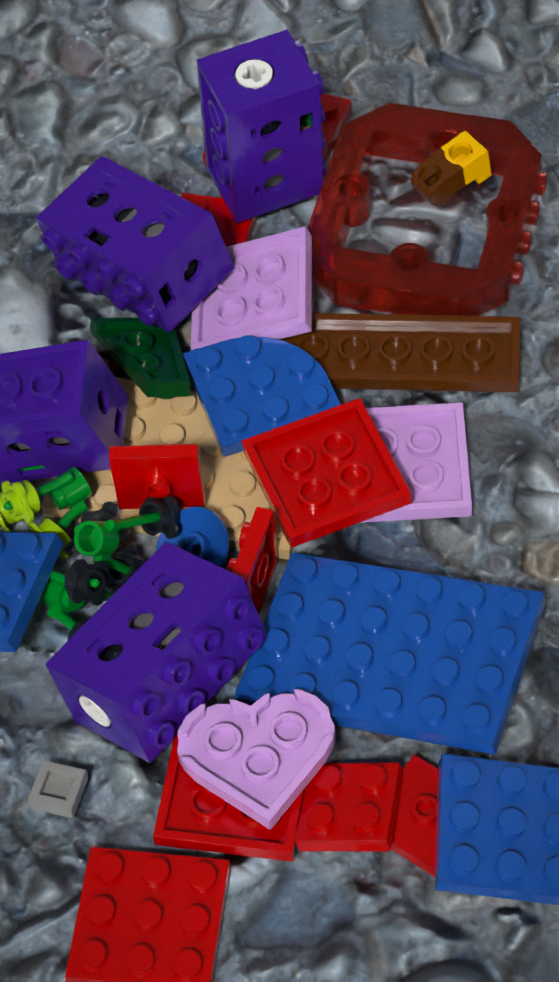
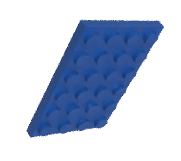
[233,553,546,755]

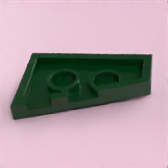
[90,317,190,399]

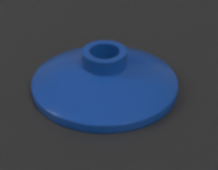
[156,507,229,568]

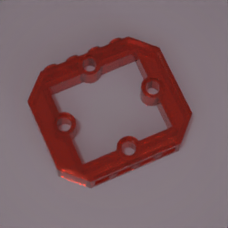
[307,103,548,316]

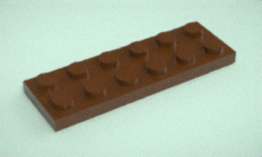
[279,313,521,392]

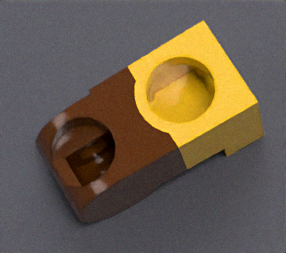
[411,131,492,206]

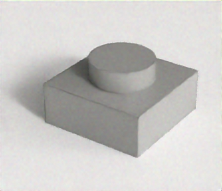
[28,760,88,819]

